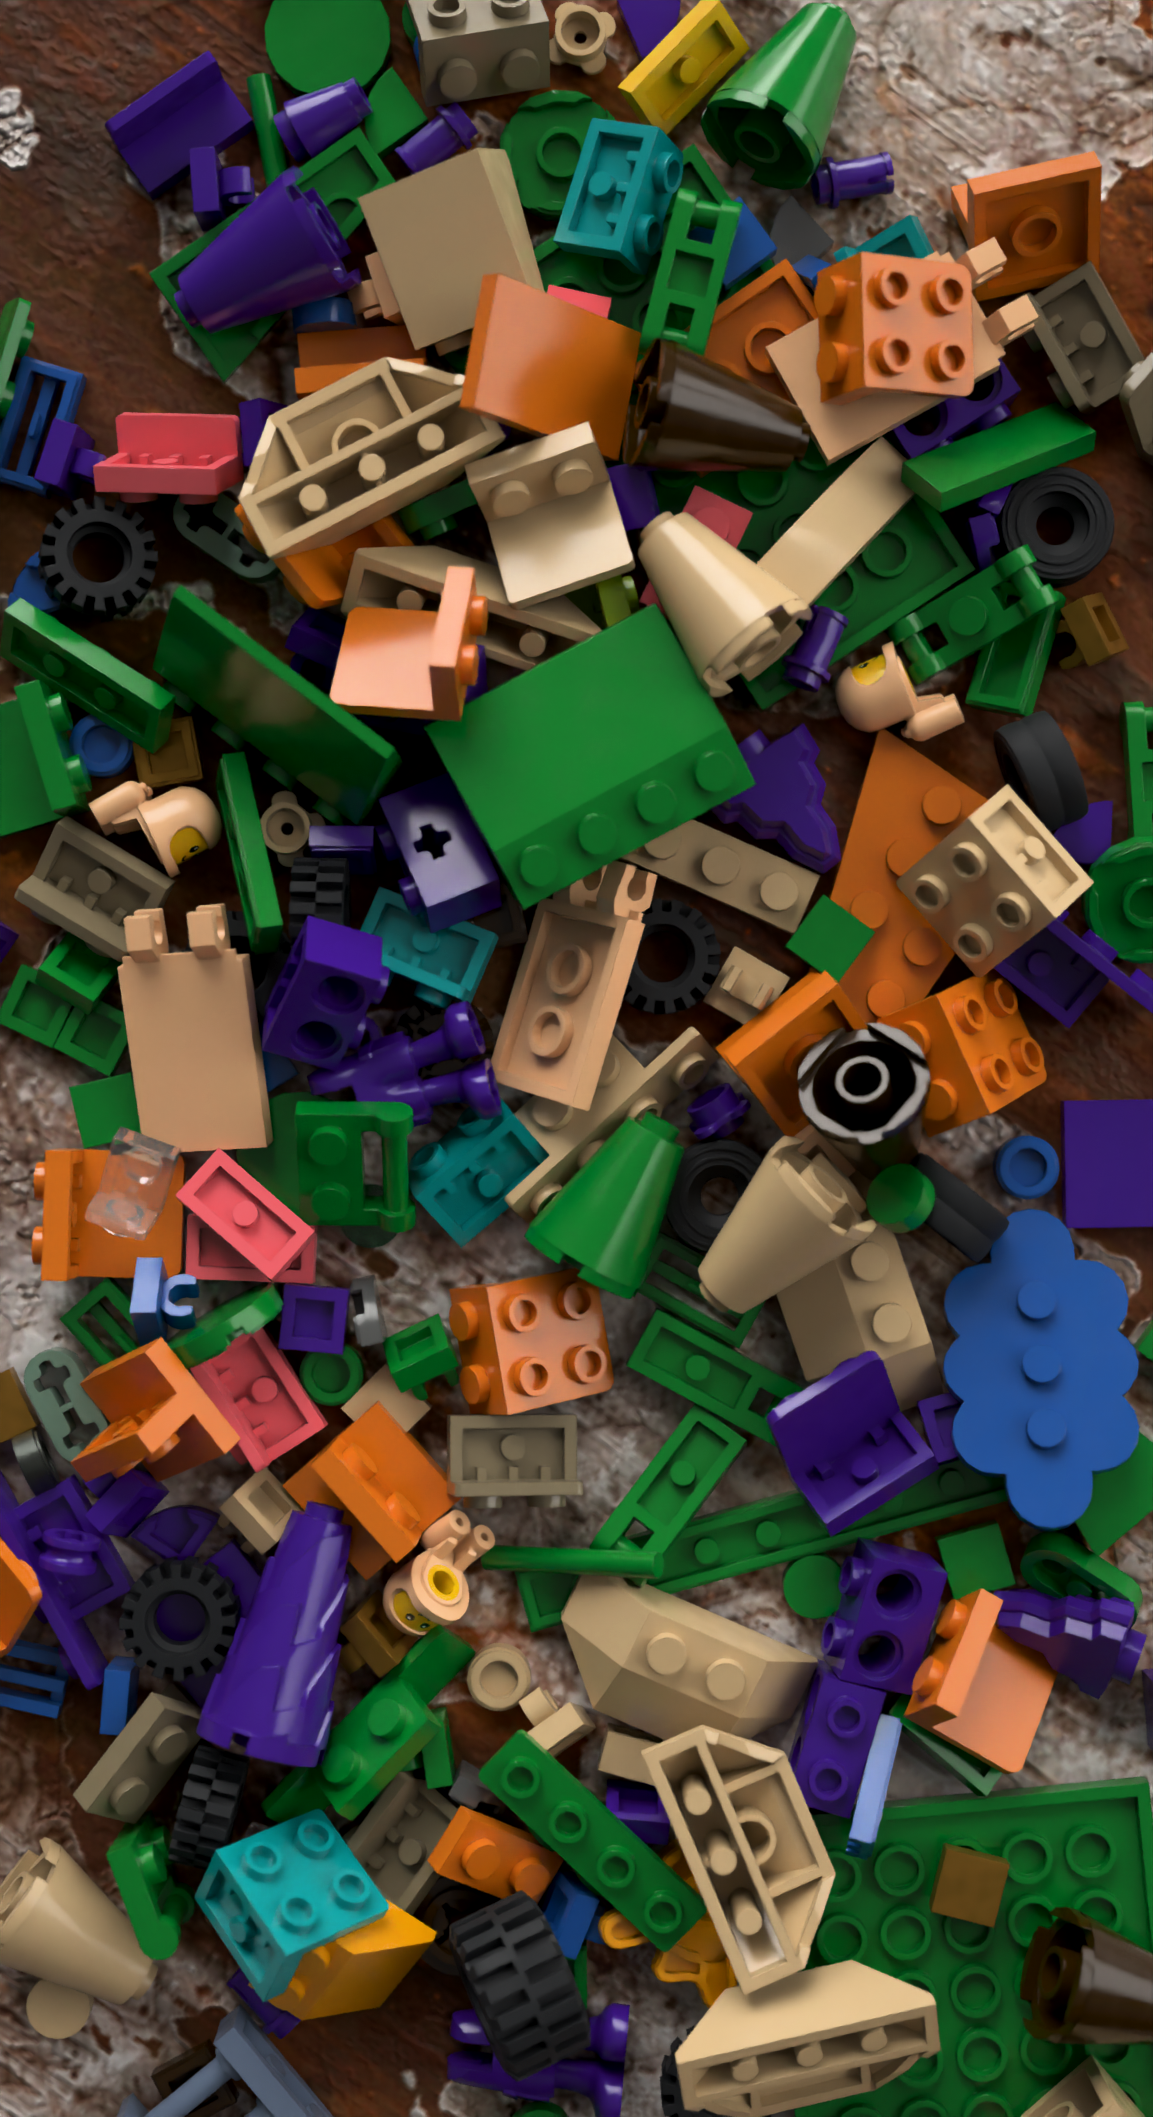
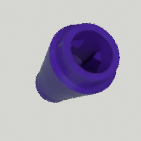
[273,77,373,163]

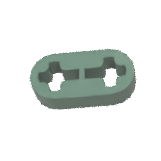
[173,493,281,583]
[24,1347,111,1462]

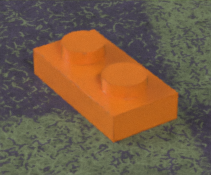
[427,1806,564,1904]

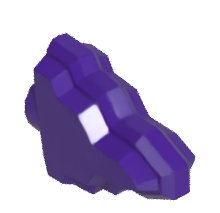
[710,723,842,874]
[994,1588,1147,1700]

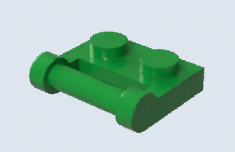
[295,1101,416,1233]
[106,1810,197,1960]

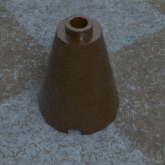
[623,337,810,472]
[798,1023,931,1181]
[1020,1907,1153,2045]

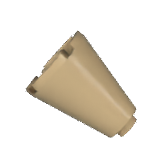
[638,512,813,698]
[698,1135,877,1313]
[0,1837,158,2005]

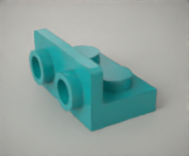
[553,118,683,275]
[408,1097,550,1248]

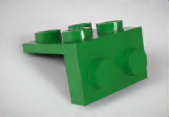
[0,679,92,839]

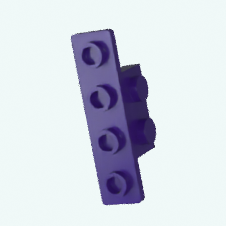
[994,909,1153,1028]
[0,1470,135,1691]

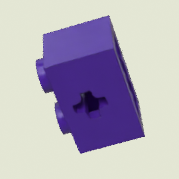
[374,773,502,934]

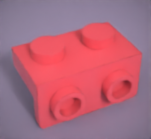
[93,412,244,505]
[190,1325,328,1473]

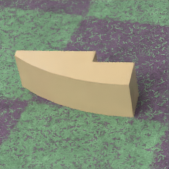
[757,436,916,607]

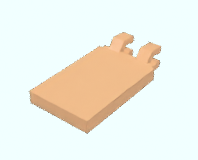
[765,237,1039,466]
[491,861,657,1111]
[117,903,274,1154]

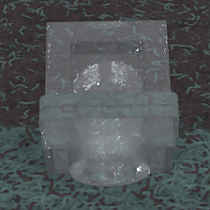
[85,1127,181,1240]

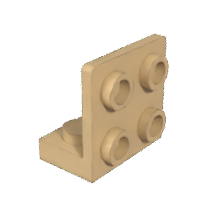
[464,421,635,610]
[896,784,1094,977]

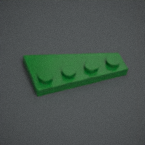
[149,126,395,384]

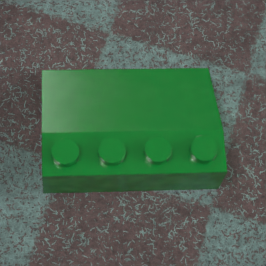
[152,585,408,826]
[423,603,756,909]

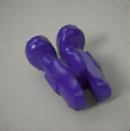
[307,1001,502,1133]
[447,2003,630,2117]

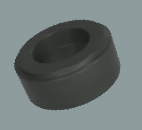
[11,1429,60,1496]

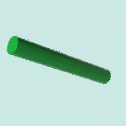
[246,73,289,188]
[481,1545,664,1579]

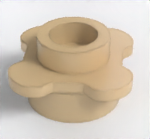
[549,2,616,75]
[260,791,326,867]

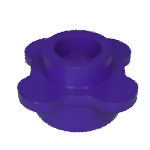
[687,1083,751,1140]

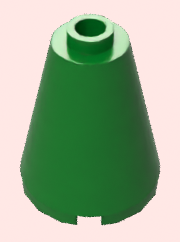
[700,3,857,190]
[524,1112,685,1299]

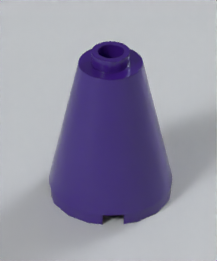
[174,166,361,334]

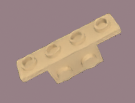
[504,1027,718,1225]

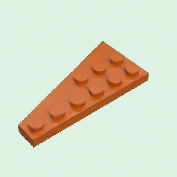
[808,729,988,1026]

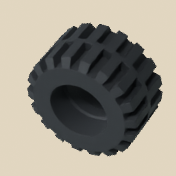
[449,1890,590,2082]

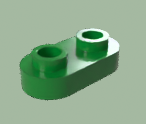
[397,479,484,542]
[1020,1532,1143,1626]

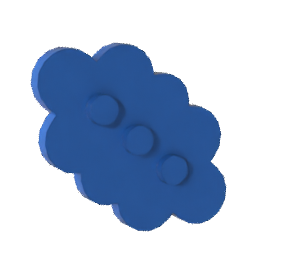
[942,1209,1140,1532]

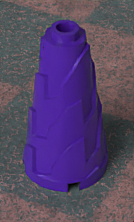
[196,1501,352,1767]

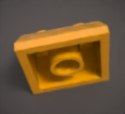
[248,1899,437,2020]

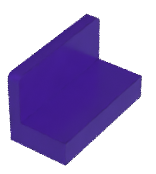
[104,51,255,201]

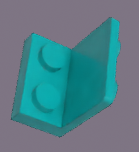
[194,1809,389,2002]

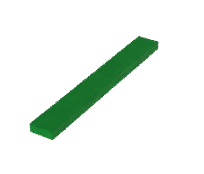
[515,1460,1008,1633]

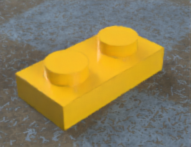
[618,0,750,135]

